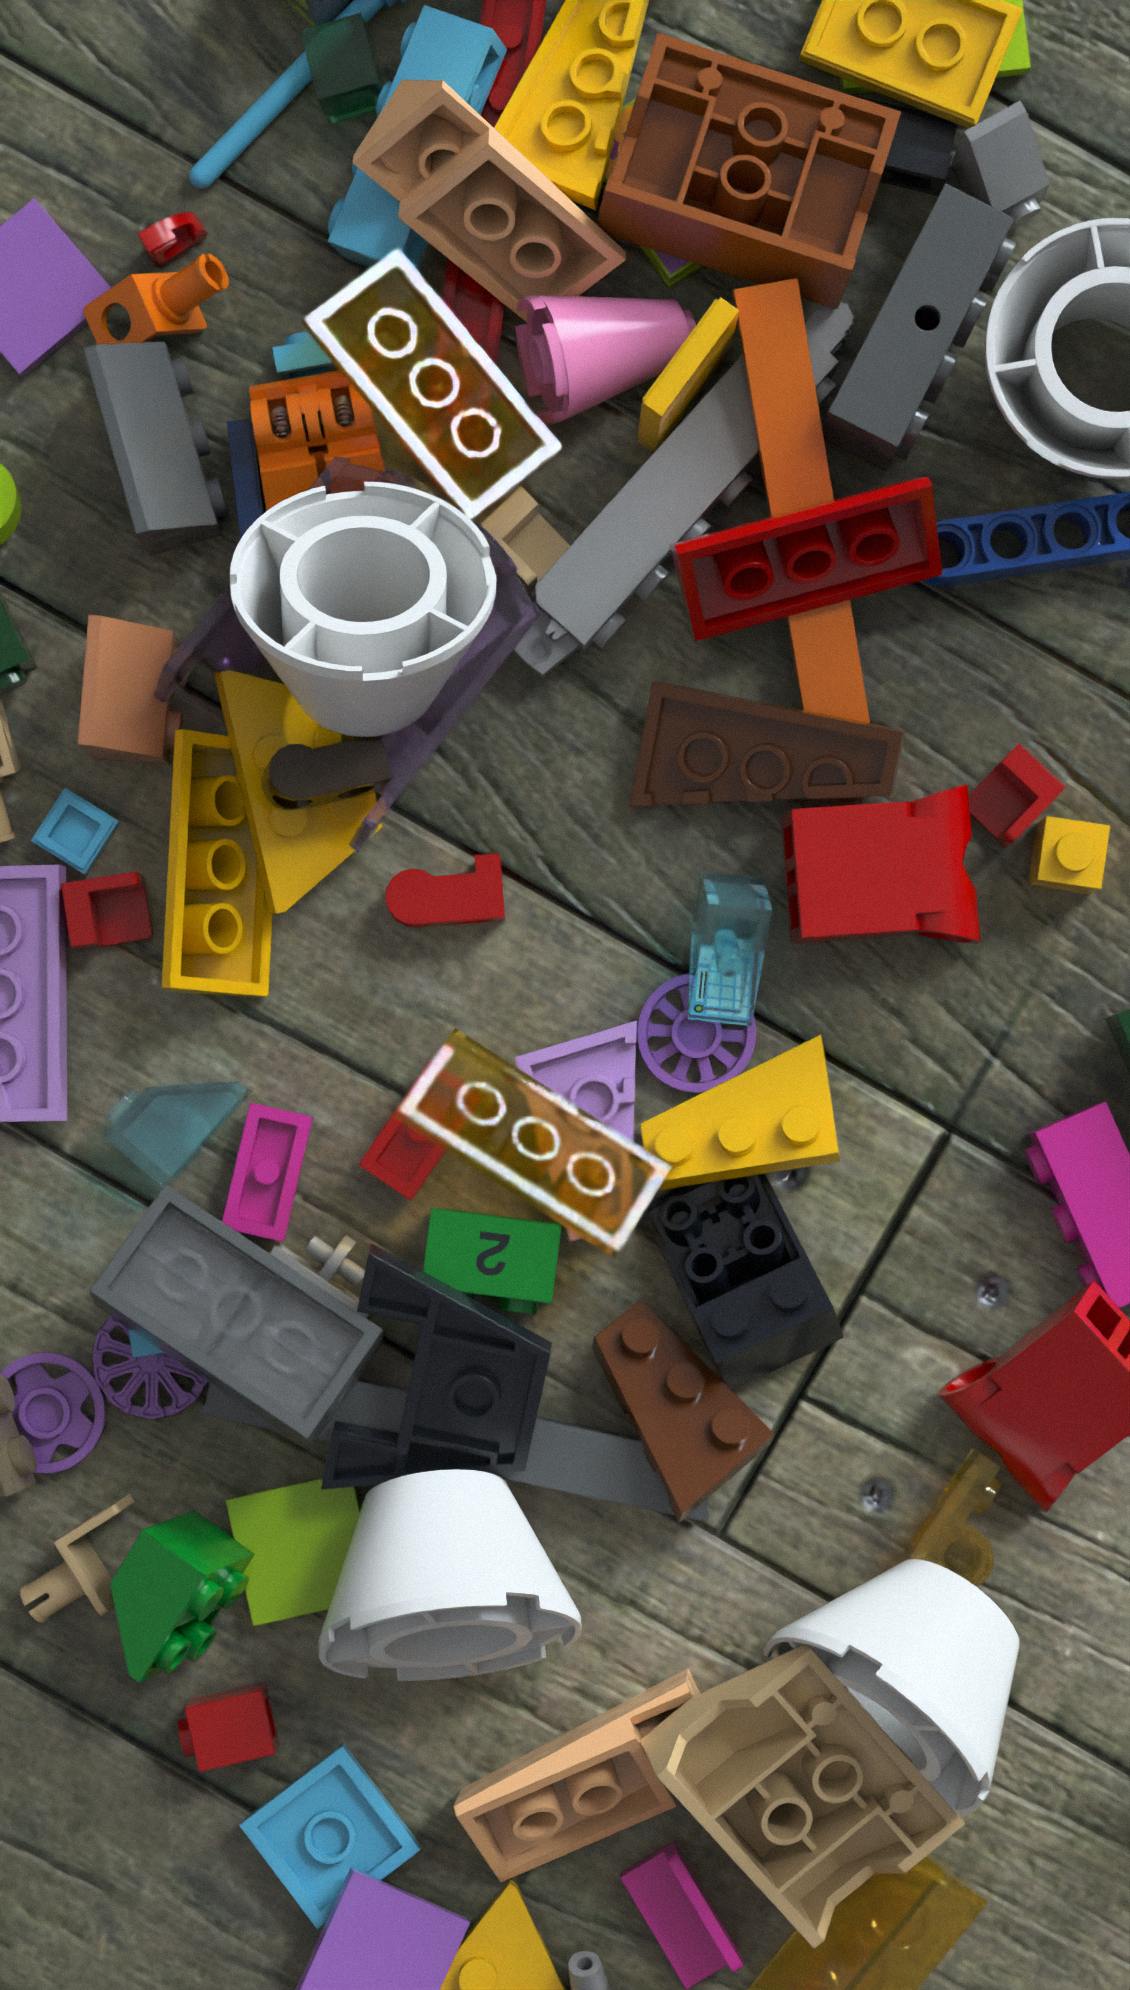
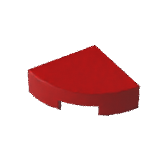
[137,212,208,267]

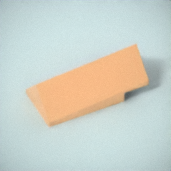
[353,80,626,322]
[453,1668,700,1882]

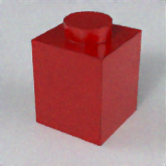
[178,1682,280,1772]

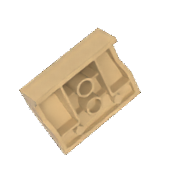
[640,1644,965,1948]

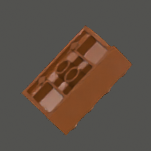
[596,33,901,309]

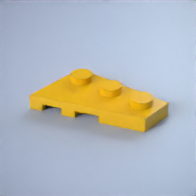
[640,1035,841,1192]

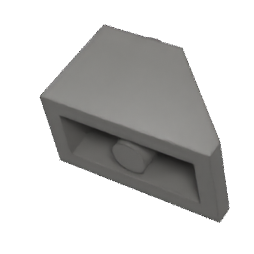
[950,101,1050,229]

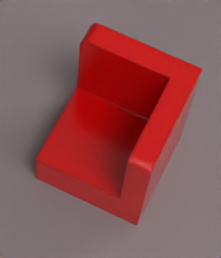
[969,743,1066,848]
[61,872,153,951]

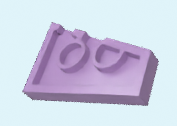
[514,1020,637,1241]

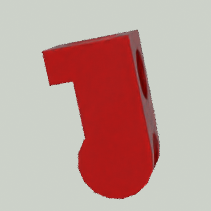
[385,853,505,928]

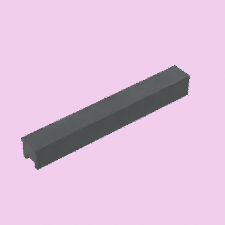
[200,1378,709,1522]

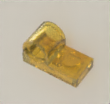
[902,1448,1001,1587]

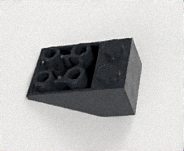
[639,1174,844,1391]

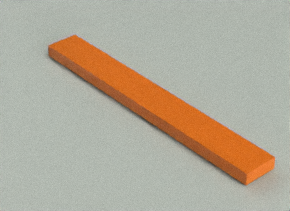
[732,278,870,723]

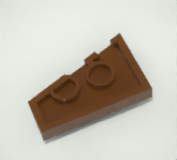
[592,1299,774,1523]

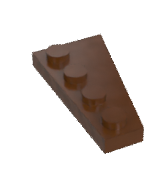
[629,681,905,807]

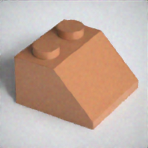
[78,615,189,765]

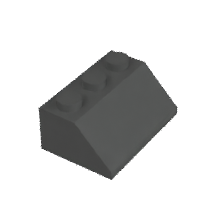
[83,341,229,556]

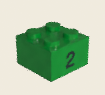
[423,1208,562,1314]

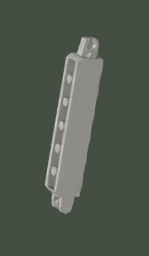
[515,302,855,678]

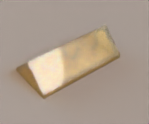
[301,248,563,521]
[394,1028,672,1259]
[748,1853,988,1990]

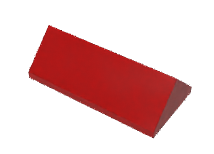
[669,477,943,641]

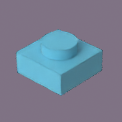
[272,331,342,381]

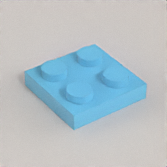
[239,1742,421,1929]

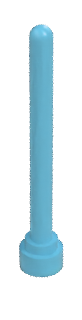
[189,0,406,189]

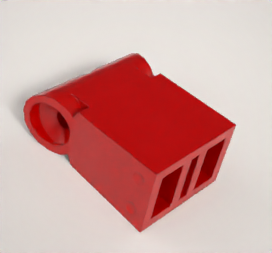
[781,784,981,944]
[938,1280,1130,1513]

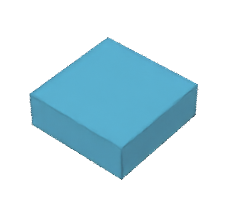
[31,788,121,876]

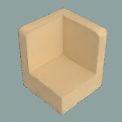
[478,486,570,595]

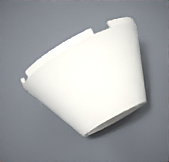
[985,218,1130,479]
[230,482,496,737]
[318,1469,582,1681]
[763,1559,1020,1815]

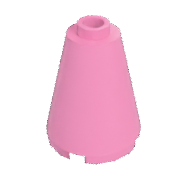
[515,295,696,425]

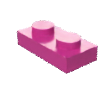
[222,1102,314,1242]

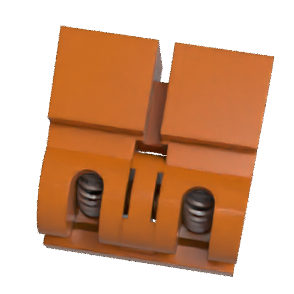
[249,366,388,511]

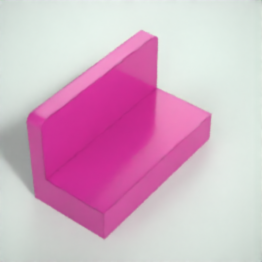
[620,1840,744,1990]

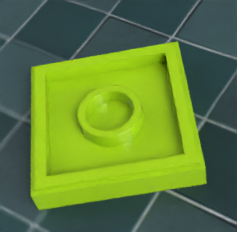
[225,1477,361,1626]

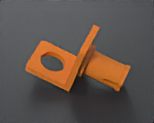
[83,253,229,345]

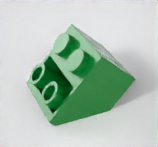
[110,1510,255,1683]

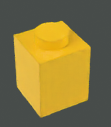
[1028,816,1110,895]

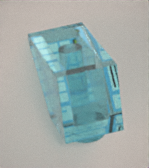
[687,872,772,1026]
[104,1081,252,1187]

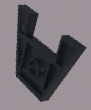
[321,1243,552,1490]

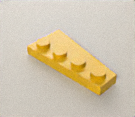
[494,0,649,211]

